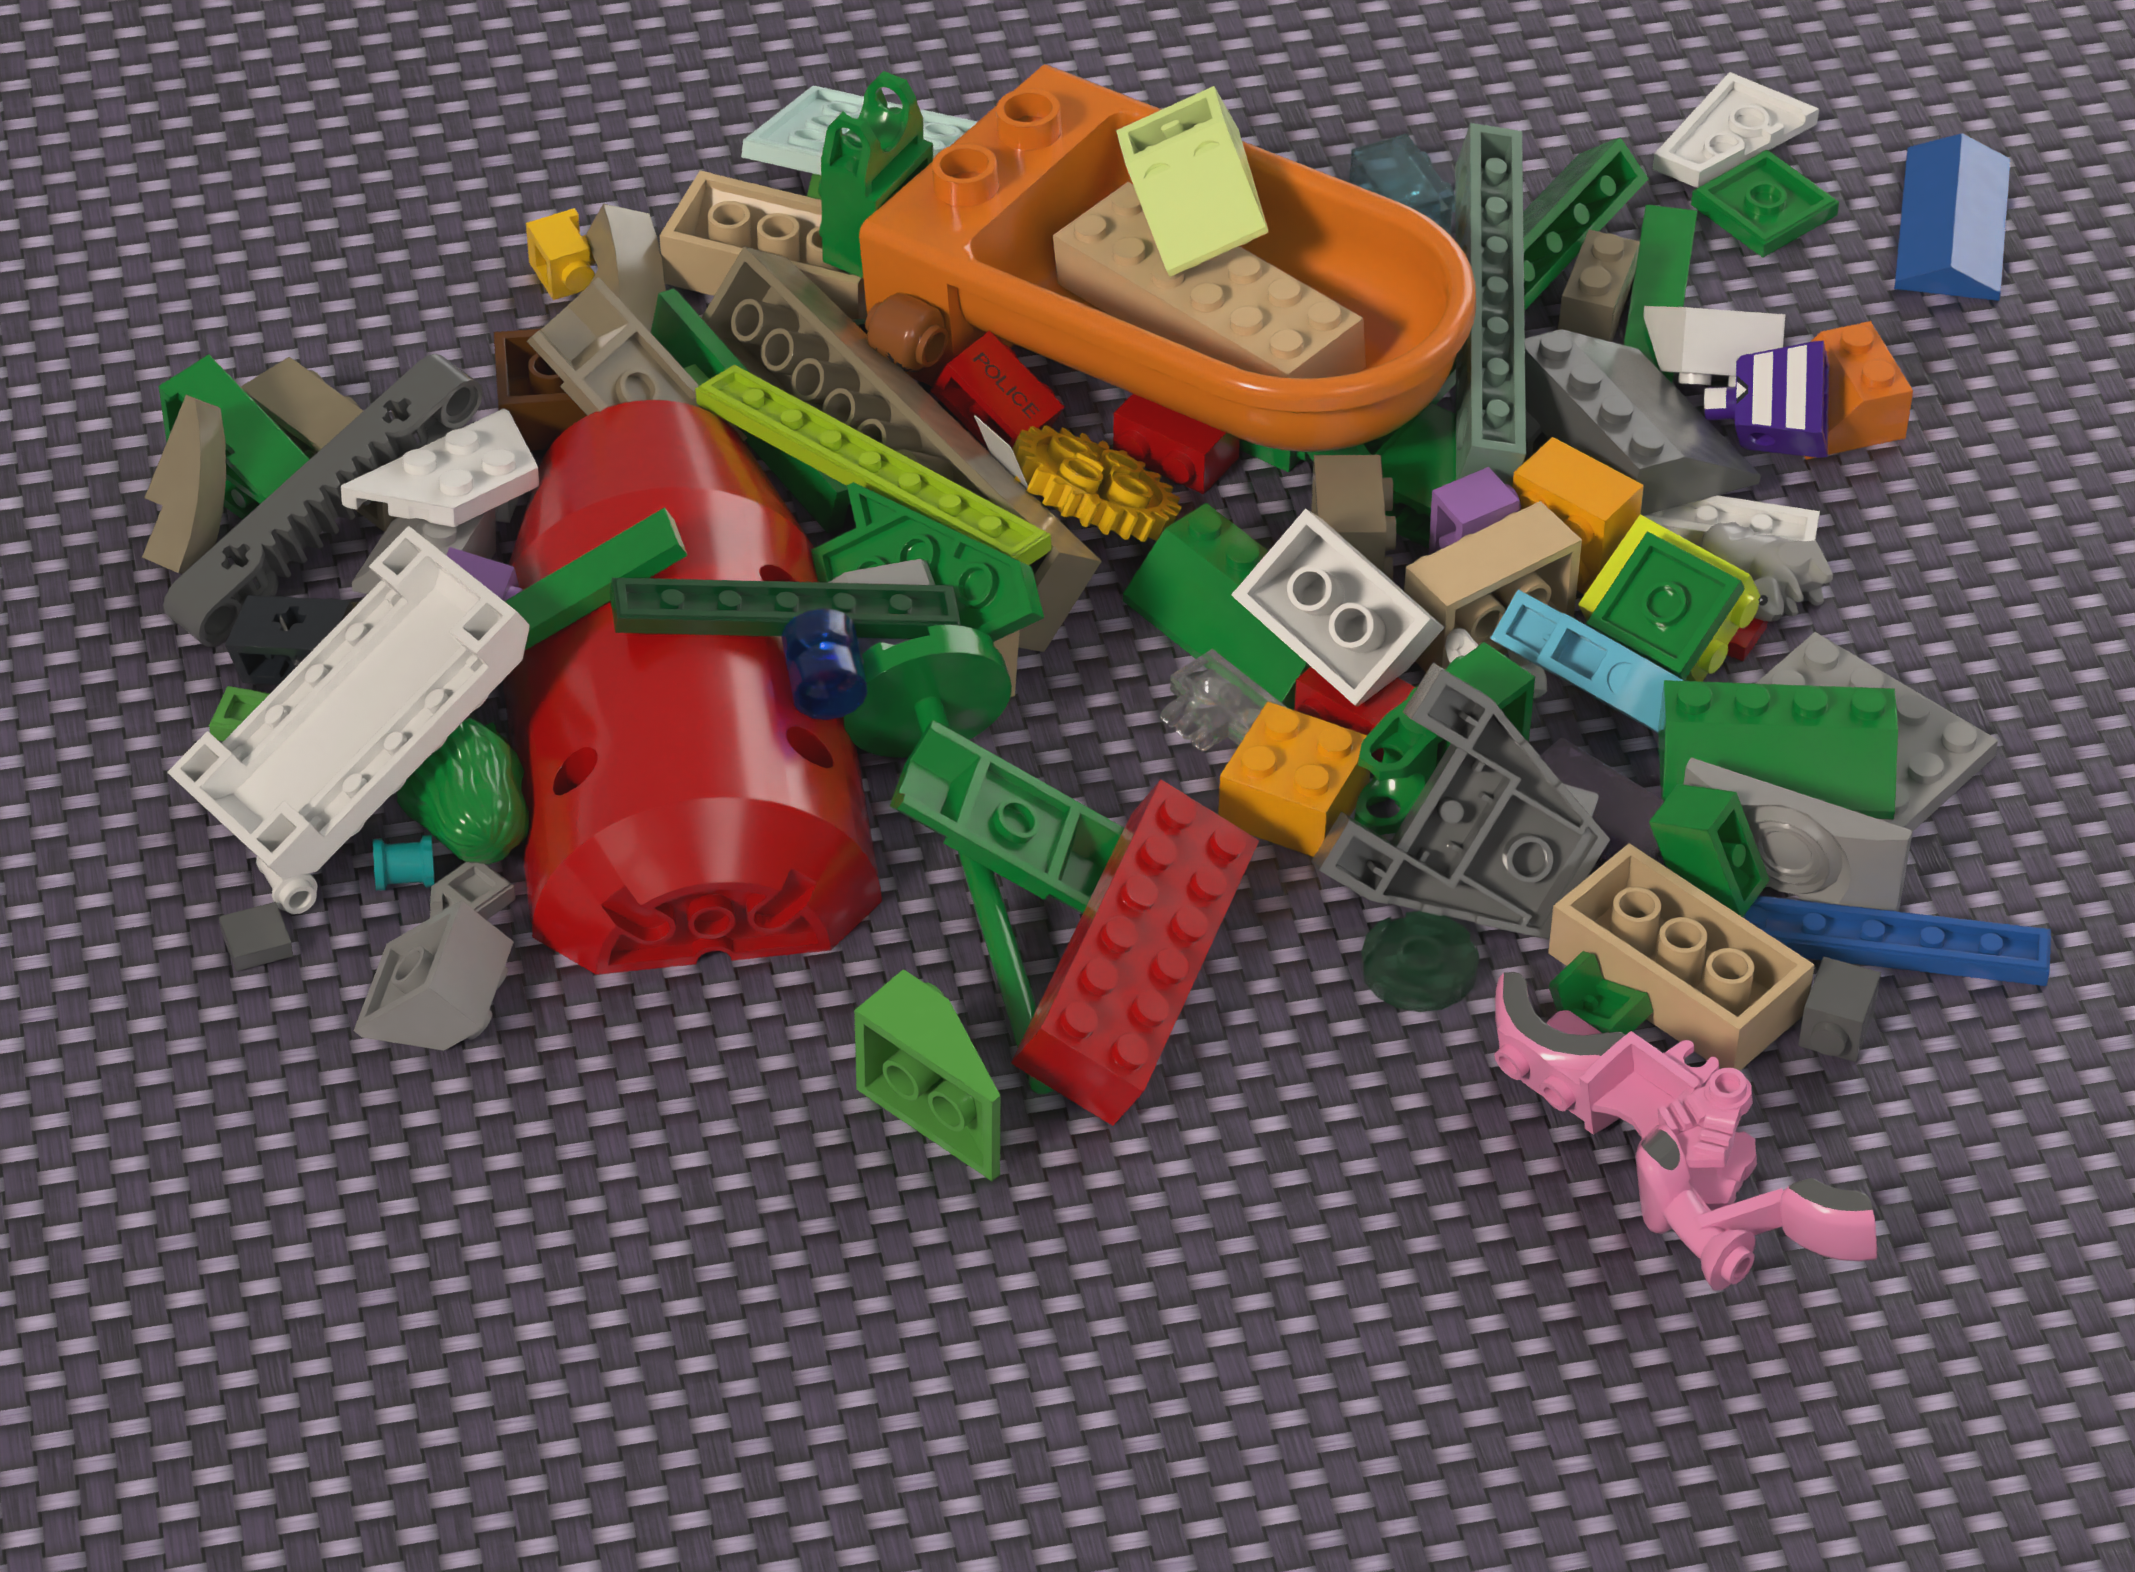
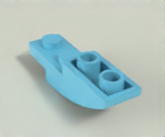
[1490,589,1683,733]

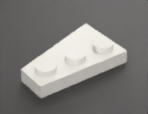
[1653,72,1819,188]

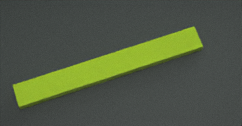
[695,365,1052,565]

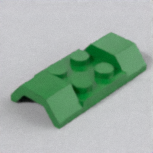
[890,720,1124,914]

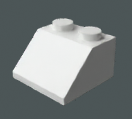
[1643,306,1785,387]

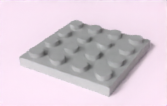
[1756,632,1998,831]

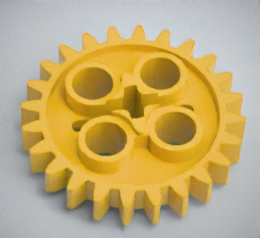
[1012,425,1181,542]

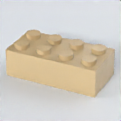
[1548,843,1815,1071]

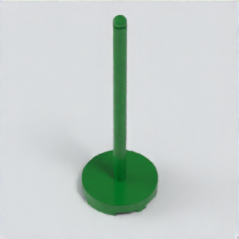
[837,625,1054,1095]

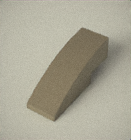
[586,203,666,333]
[142,395,226,574]

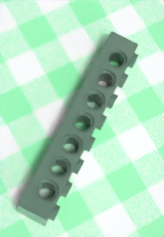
[1455,123,1526,487]

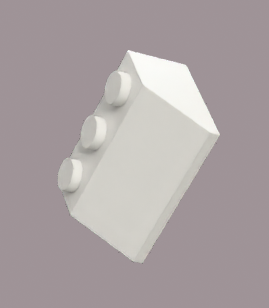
[1231,509,1444,707]

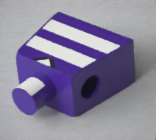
[1704,341,1829,458]

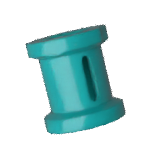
[373,835,435,891]

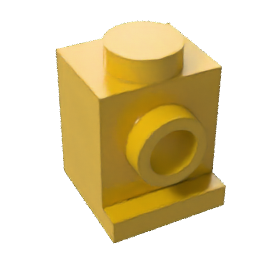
[526,208,596,300]

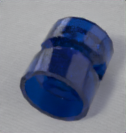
[781,609,868,720]

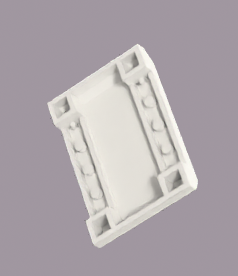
[167,526,530,880]

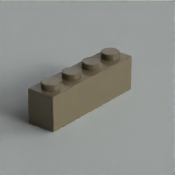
[241,356,397,532]

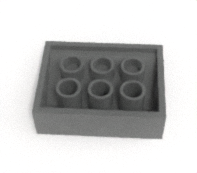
[1525,329,1761,516]

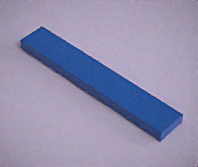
[1743,896,2051,986]

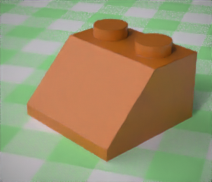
[1804,321,1913,460]

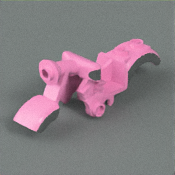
[1494,972,1877,1290]

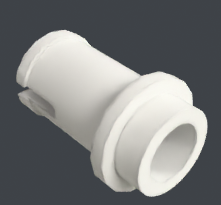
[256,857,318,914]

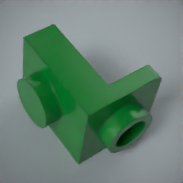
[1549,951,1654,1035]

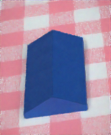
[1894,133,2010,301]

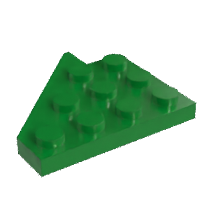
[811,482,1044,642]

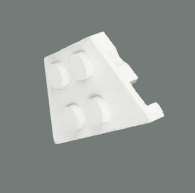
[341,408,539,527]

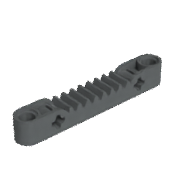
[163,354,483,647]

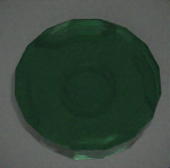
[1360,911,1480,1012]

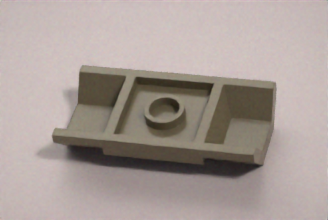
[527,277,747,441]

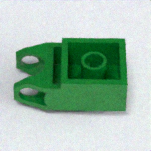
[818,71,933,278]
[1354,642,1535,835]

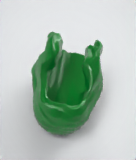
[397,718,529,865]

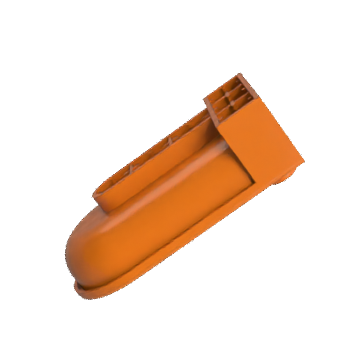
[859,64,1476,452]

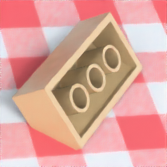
[660,171,867,320]

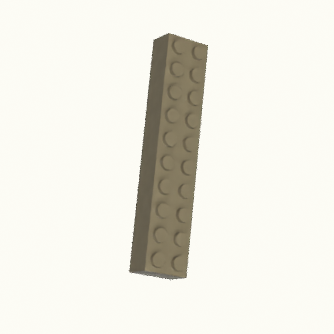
[701,246,1102,652]

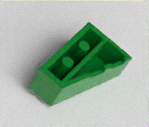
[158,355,310,520]

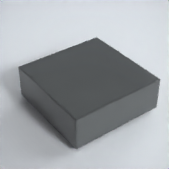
[219,902,293,971]

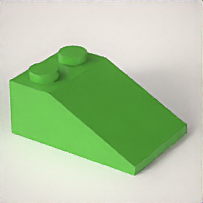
[854,969,1000,1181]

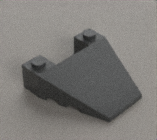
[1311,663,1610,940]

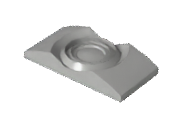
[1683,758,1913,912]

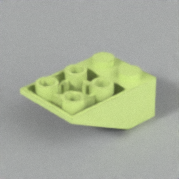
[1116,86,1269,277]

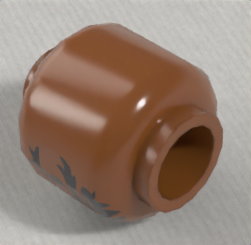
[865,293,948,372]

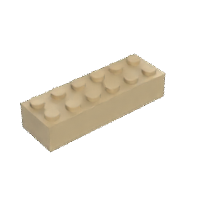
[1053,182,1366,379]

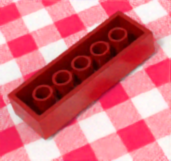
[1011,779,1259,1126]

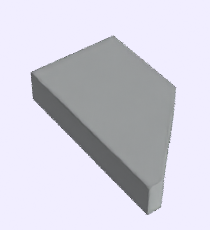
[430,862,516,920]

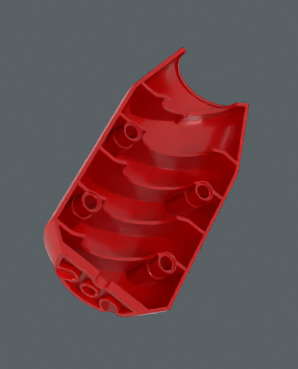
[503,400,882,975]

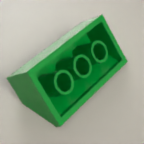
[1123,503,1311,711]
[1658,680,1898,820]

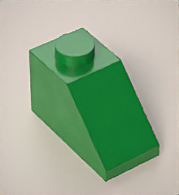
[1649,784,1770,917]

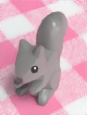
[1702,522,1833,622]

